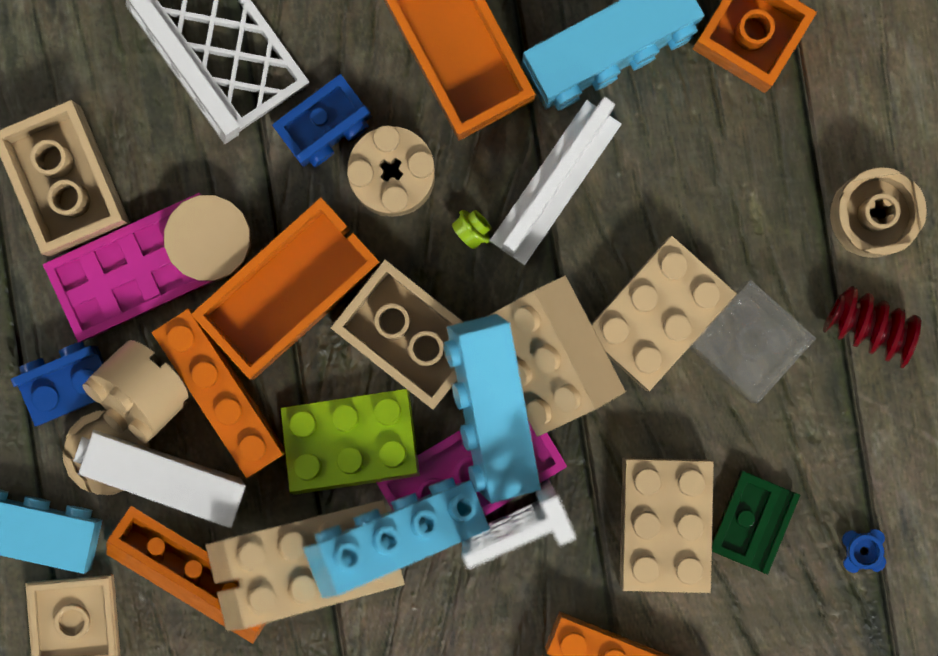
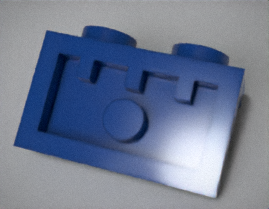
[11,341,104,427]

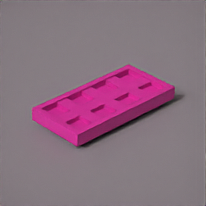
[43,193,237,342]

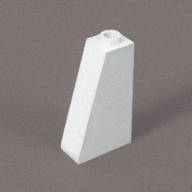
[73,430,245,528]

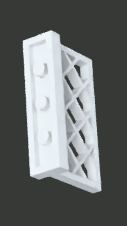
[126,0,310,144]
[490,97,622,266]
[462,479,576,569]

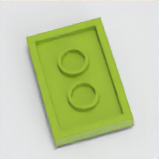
[281,389,420,495]

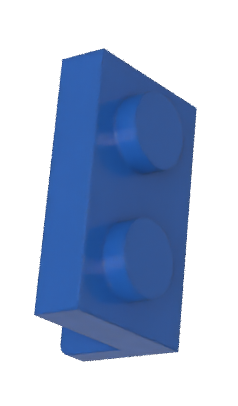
[272,74,372,168]

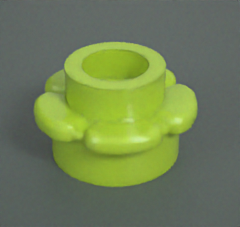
[452,210,491,249]

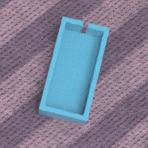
[521,0,704,111]

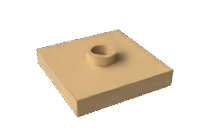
[25,574,121,656]

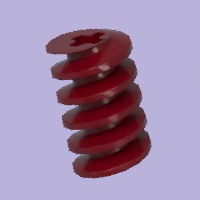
[823,286,921,368]

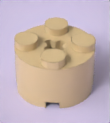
[347,126,435,216]
[830,167,927,258]
[83,340,189,443]

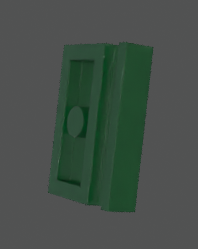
[712,471,801,575]

